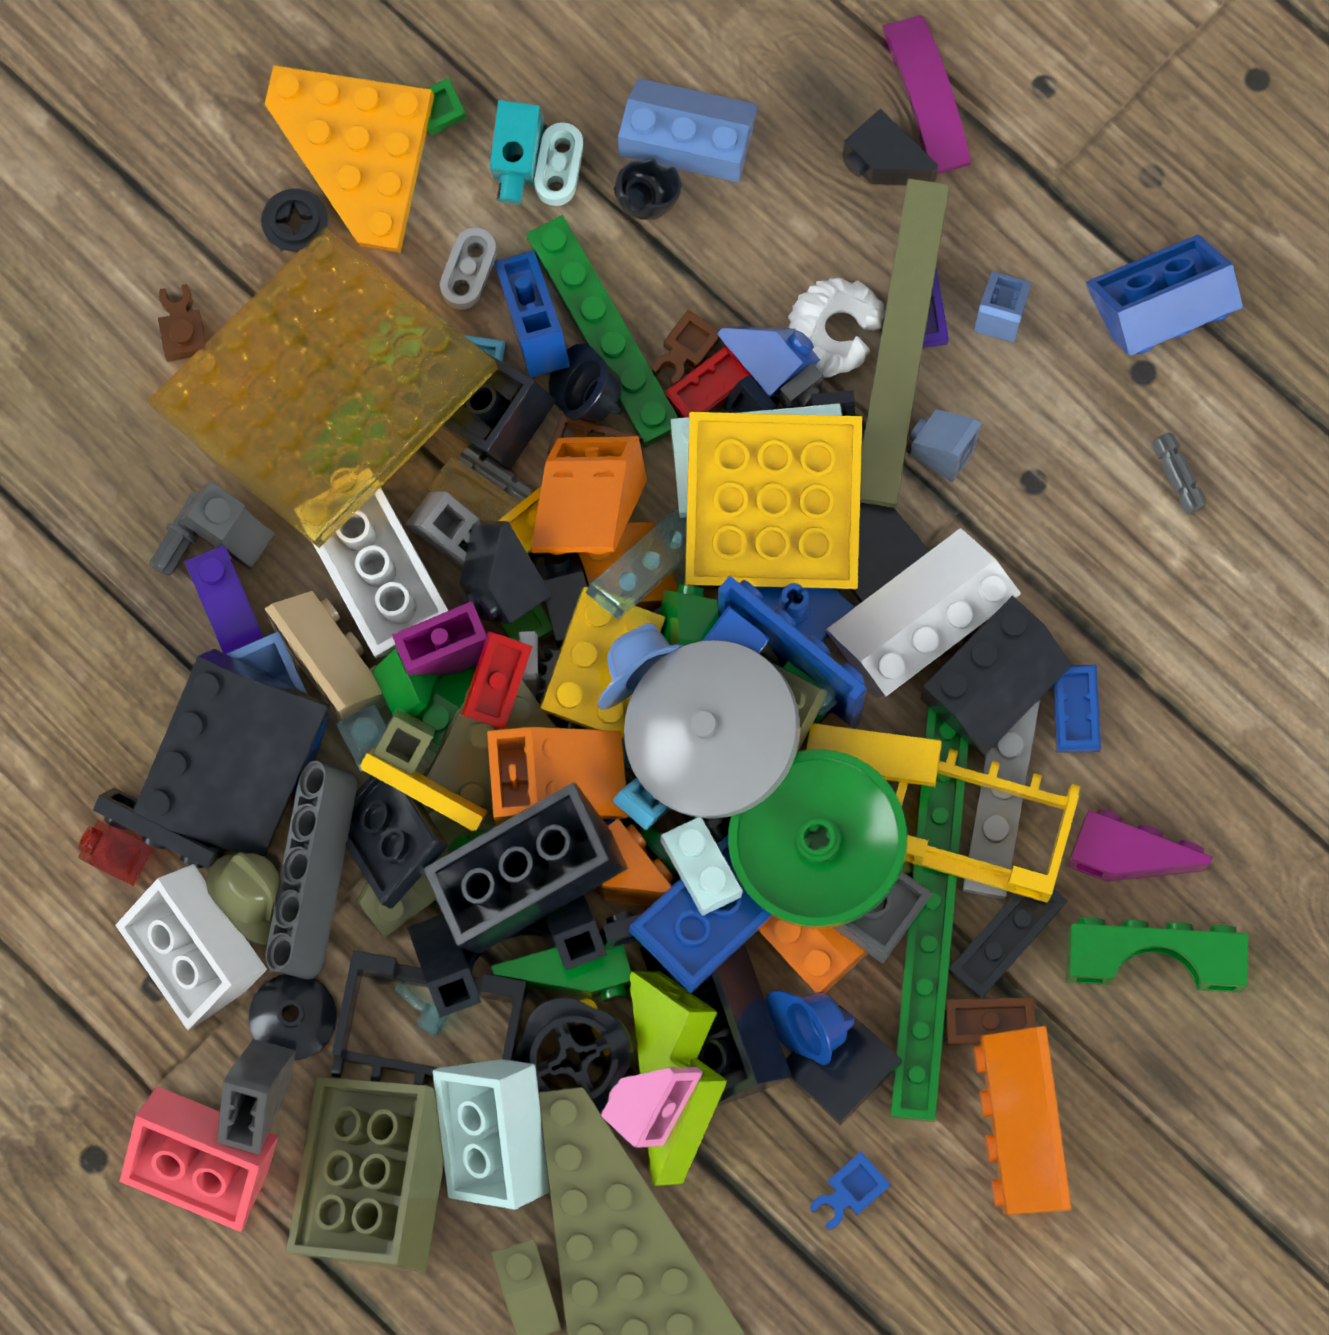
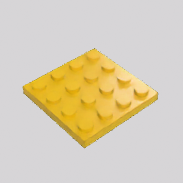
[685,412,862,589]

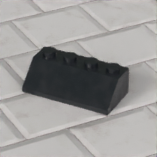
[424,782,628,954]
[640,943,792,1107]

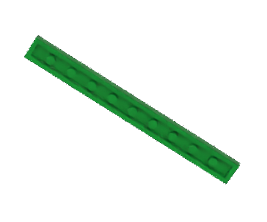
[890,707,968,1122]

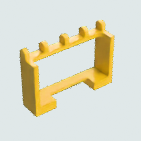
[896,748,1080,903]

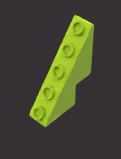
[630,971,727,1186]

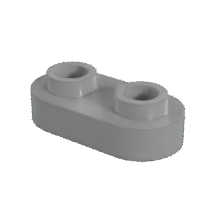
[440,227,497,310]

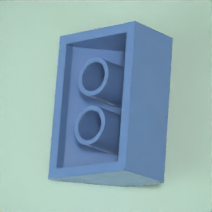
[618,78,758,183]

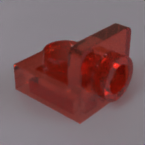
[78,820,153,886]

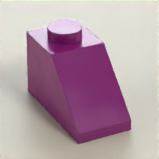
[392,601,487,675]

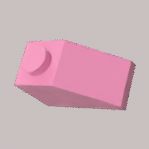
[601,1067,703,1147]

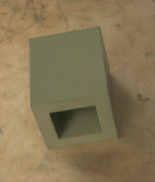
[373,708,436,775]

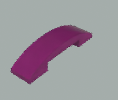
[883,15,971,174]

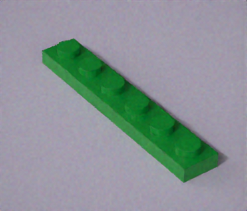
[526,215,678,448]

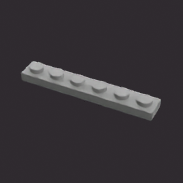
[962,700,1040,900]

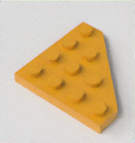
[265,65,435,253]

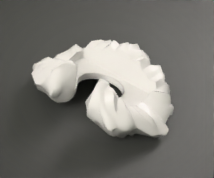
[788,278,886,378]

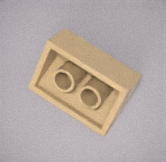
[265,591,387,731]

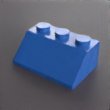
[1086,234,1243,356]

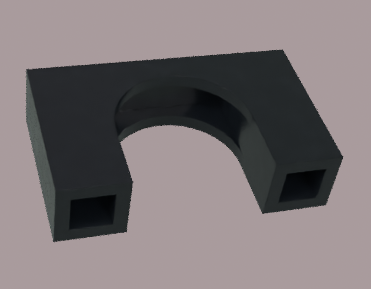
[407,894,607,1018]

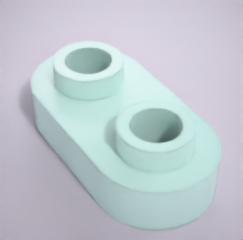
[534,123,583,206]

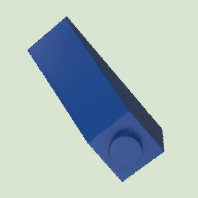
[494,250,570,378]

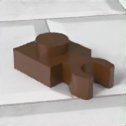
[158,284,208,362]
[652,310,721,387]

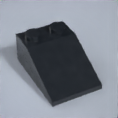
[399,329,557,470]

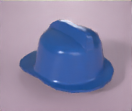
[765,990,855,1065]

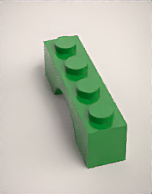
[1066,917,1248,993]

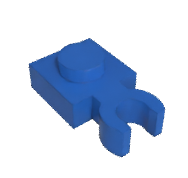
[810,1152,891,1231]

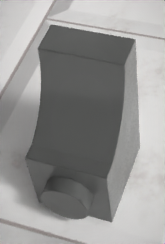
[179,481,275,569]

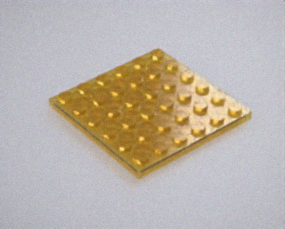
[148,227,499,548]

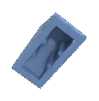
[974,271,1032,343]

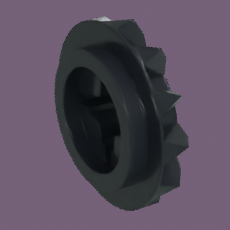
[261,188,329,254]

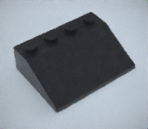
[133,649,330,857]

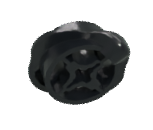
[513,997,633,1111]

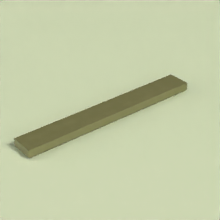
[860,179,950,508]

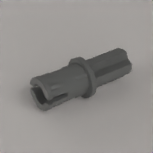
[150,493,197,576]

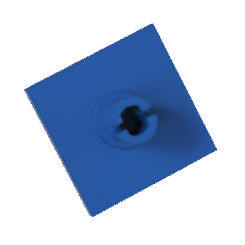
[755,583,854,642]

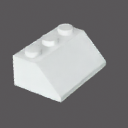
[115,864,267,1030]

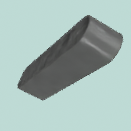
[265,761,357,980]

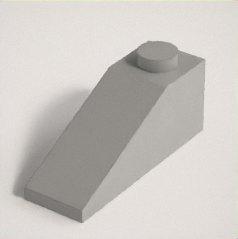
[405,491,536,569]

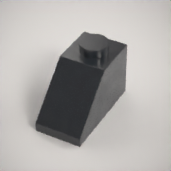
[843,108,938,186]
[534,552,587,647]

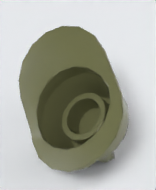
[206,852,280,945]

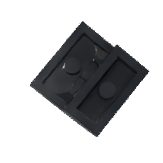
[786,1005,902,1126]

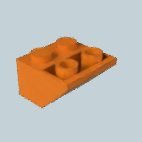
[595,819,674,906]

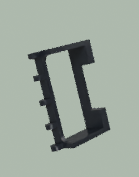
[331,950,528,1085]

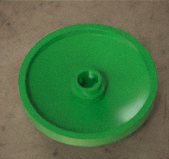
[728,749,908,928]

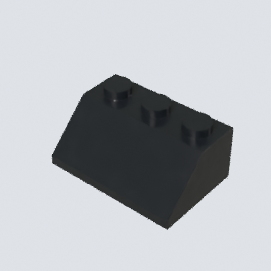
[920,595,1072,757]

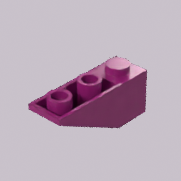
[1067,809,1213,882]

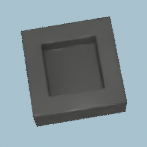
[779,363,823,408]

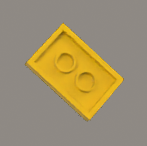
[539,587,665,738]

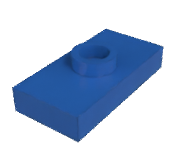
[1053,665,1101,753]

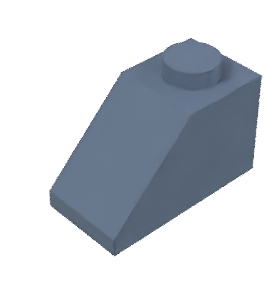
[909,409,982,482]

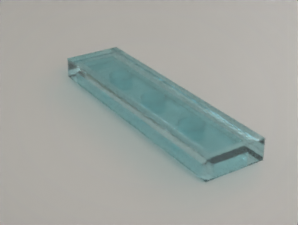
[586,507,687,620]

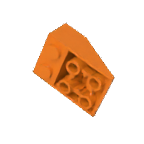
[531,436,648,555]
[487,727,629,826]

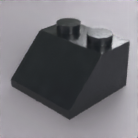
[460,520,552,623]

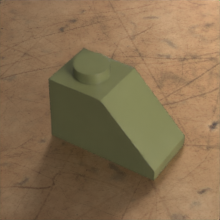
[491,1239,562,1335]

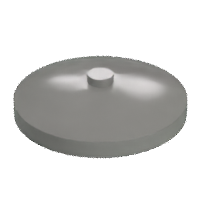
[624,640,800,819]

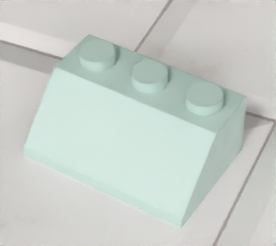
[433,1059,550,1209]

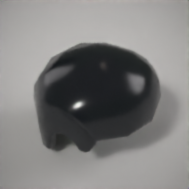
[614,158,682,220]

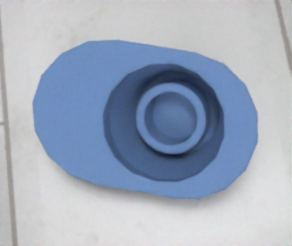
[597,623,684,710]

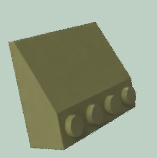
[286,1077,444,1273]

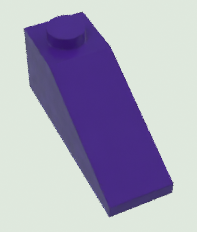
[185,545,264,654]

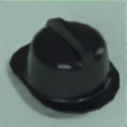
[549,343,623,422]

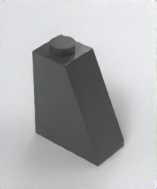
[217,1039,295,1155]

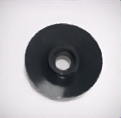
[249,974,337,1061]

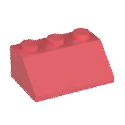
[119,1086,278,1232]

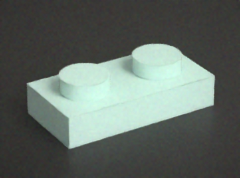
[661,818,742,916]

